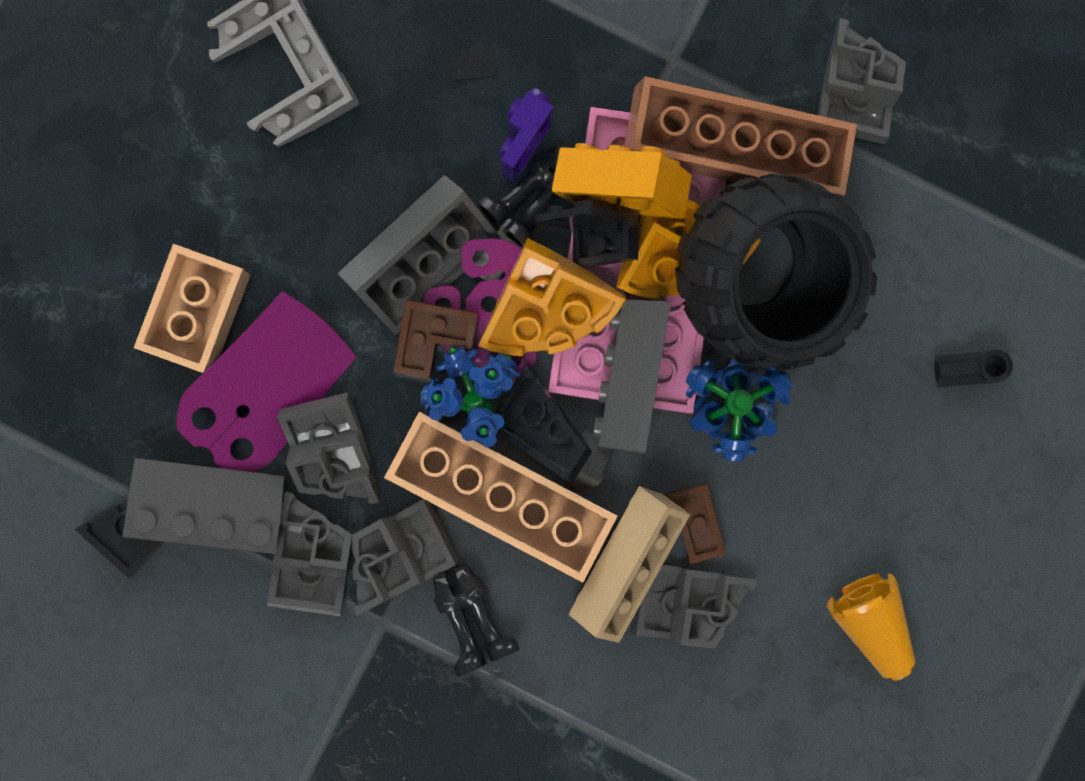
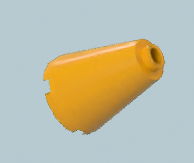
[827,573,916,681]

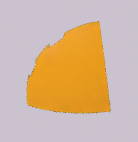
[616,199,761,299]
[478,238,626,356]

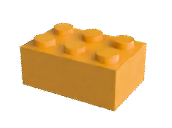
[552,143,692,219]

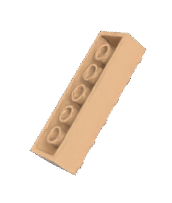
[384,412,617,582]

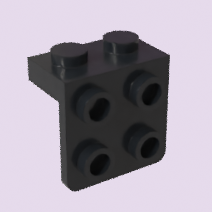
[535,201,638,268]

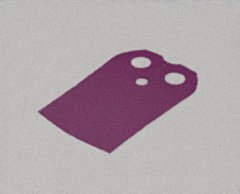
[177,291,357,472]

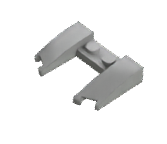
[207,0,360,147]

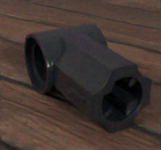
[934,349,1013,387]

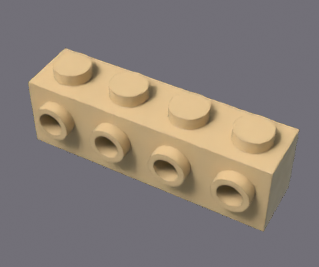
[569,486,691,643]

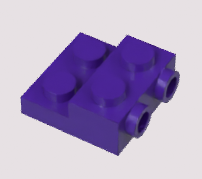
[499,88,554,183]

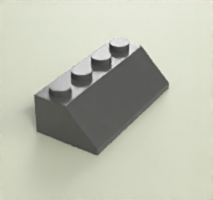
[338,175,501,336]
[592,300,671,455]
[123,458,284,554]

